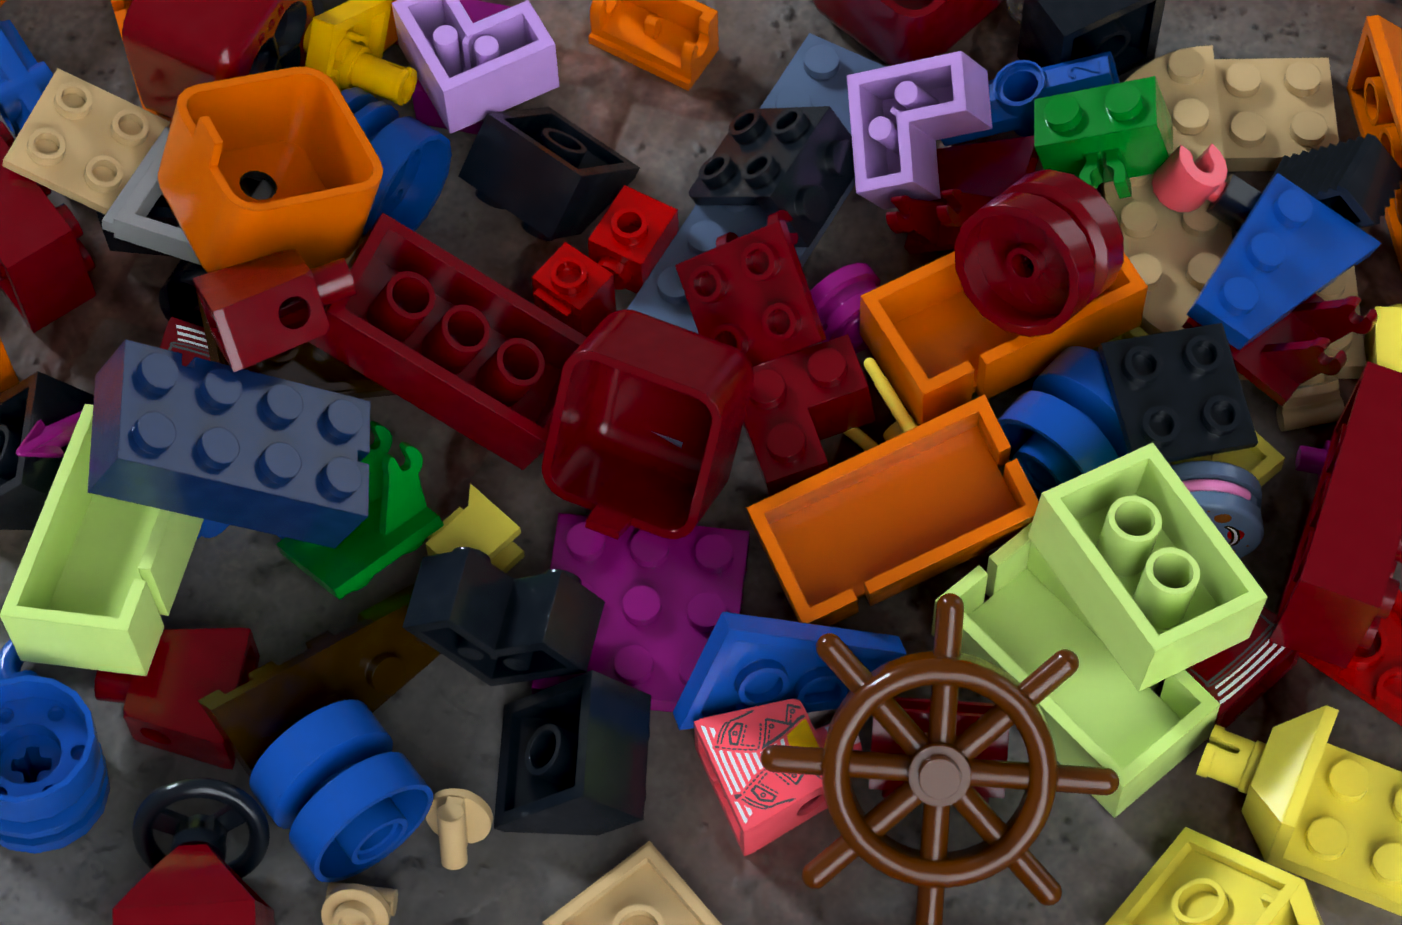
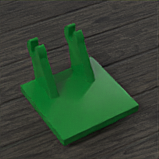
[276,421,444,600]

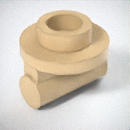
[1276,373,1345,432]
[426,788,493,870]
[321,882,398,925]

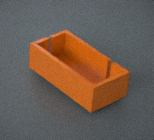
[859,251,1148,426]
[746,394,1039,626]

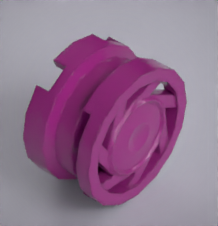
[810,263,881,354]

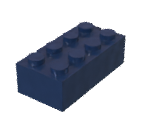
[87,339,371,549]

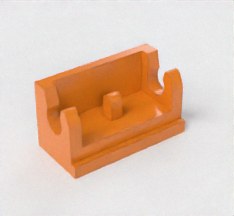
[588,0,719,91]

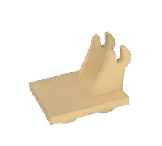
[2,68,170,215]

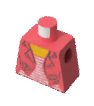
[694,698,863,856]

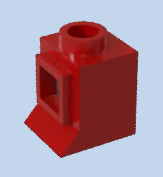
[531,242,616,337]

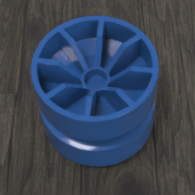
[997,346,1128,501]
[249,699,434,882]

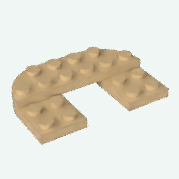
[1101,45,1366,380]

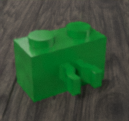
[1034,76,1174,199]

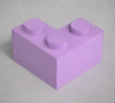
[392,0,559,134]
[847,51,993,210]

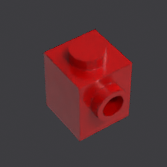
[588,185,679,294]

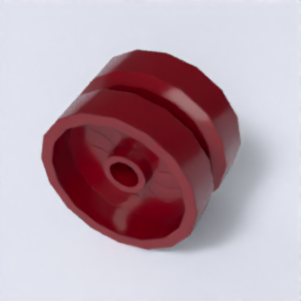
[955,169,1124,337]

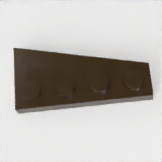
[198,583,441,777]

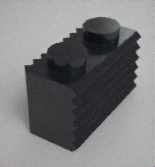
[1262,133,1402,229]

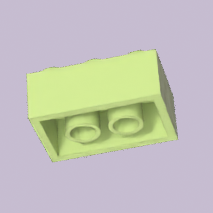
[1028,443,1268,692]

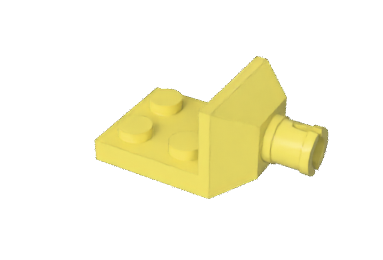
[1196,705,1402,916]
[1105,827,1324,925]

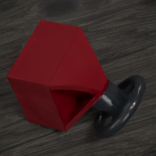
[112,777,275,925]

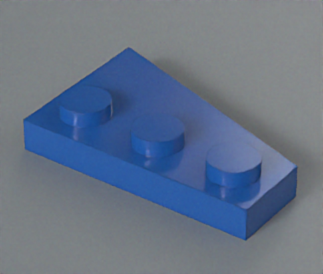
[1186,173,1382,351]
[673,612,907,730]

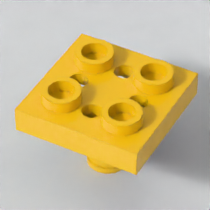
[303,0,417,106]

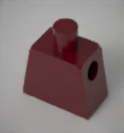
[192,249,357,372]
[94,627,260,770]

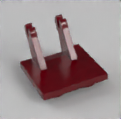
[886,136,1039,254]
[675,210,827,367]
[1181,293,1378,407]

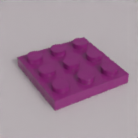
[532,513,750,712]

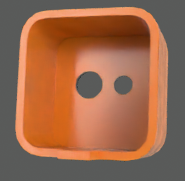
[157,67,383,273]

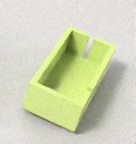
[0,404,204,676]
[931,522,1220,818]

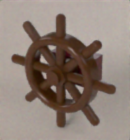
[760,593,1119,925]

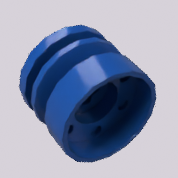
[341,87,452,236]
[0,675,110,854]

